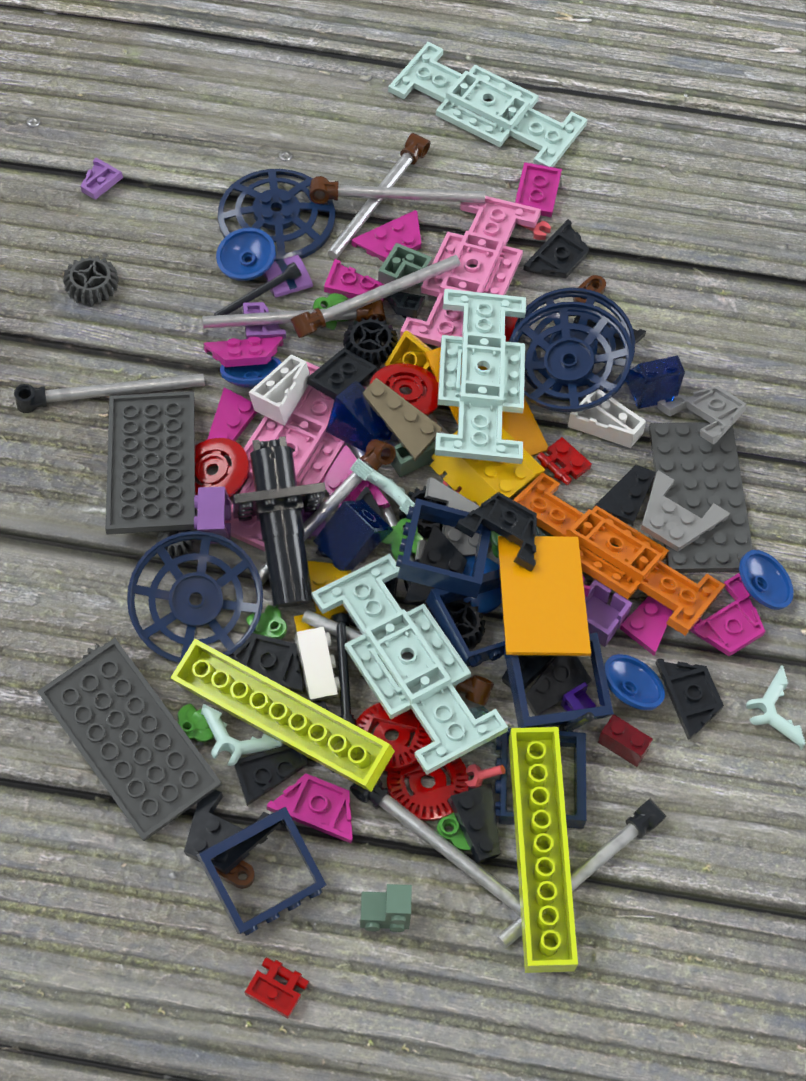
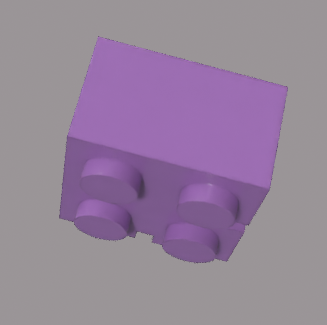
[194,487,231,544]
[585,580,632,647]

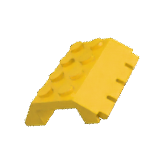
[430,428,545,506]

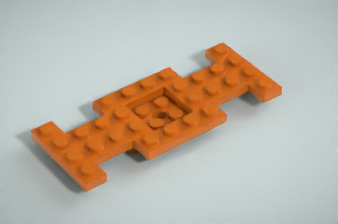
[513,472,725,636]

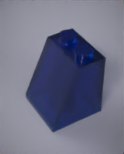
[626,355,685,409]
[326,381,393,453]
[313,500,393,571]

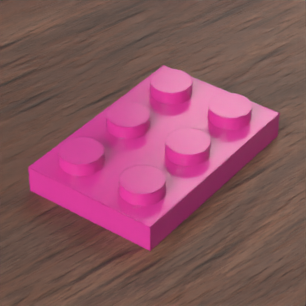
[515,162,562,218]

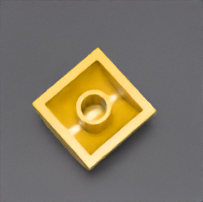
[384,331,436,375]

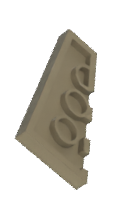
[363,378,442,461]

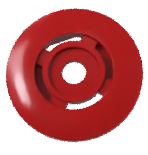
[369,363,439,416]
[195,438,249,497]
[356,703,432,771]
[387,757,469,821]

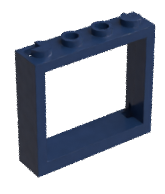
[396,498,491,598]
[426,569,505,667]
[504,632,614,728]
[495,728,587,829]
[197,807,326,936]

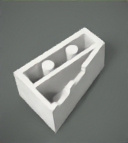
[249,355,310,426]
[568,389,646,448]
[294,627,340,702]

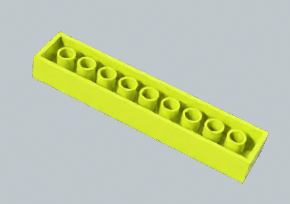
[171,639,395,792]
[509,727,578,973]

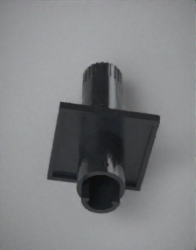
[233,436,326,608]

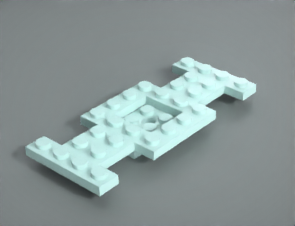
[388,42,588,167]
[435,289,526,464]
[311,554,508,775]

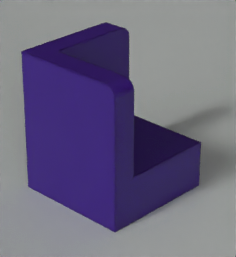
[561,682,596,711]

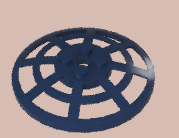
[218,169,335,262]
[513,288,635,401]
[509,302,632,412]
[127,531,263,663]

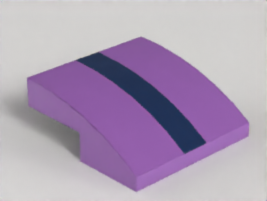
[263,255,313,298]

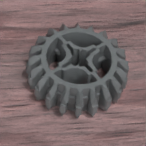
[63,255,119,306]

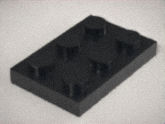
[307,348,377,403]

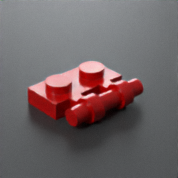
[536,437,592,486]
[245,957,310,1019]

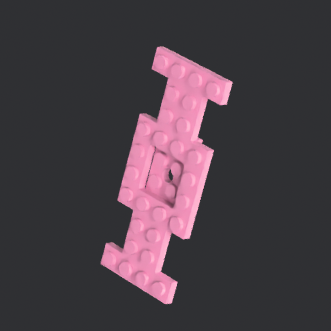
[400,196,541,347]
[225,362,369,551]

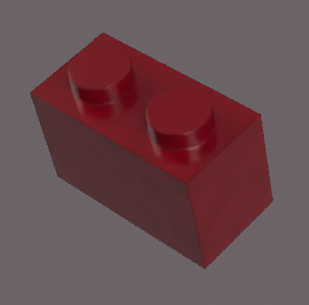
[598,714,653,767]

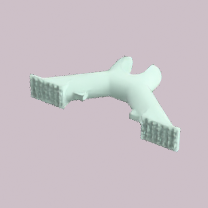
[350,458,415,515]
[746,665,806,750]
[200,704,283,766]

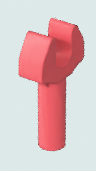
[518,221,551,240]
[465,764,505,789]

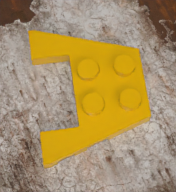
[294,561,352,632]

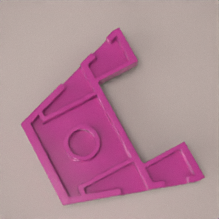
[672,573,765,656]

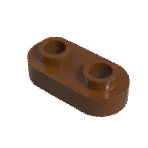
[573,275,606,303]
[216,861,255,889]

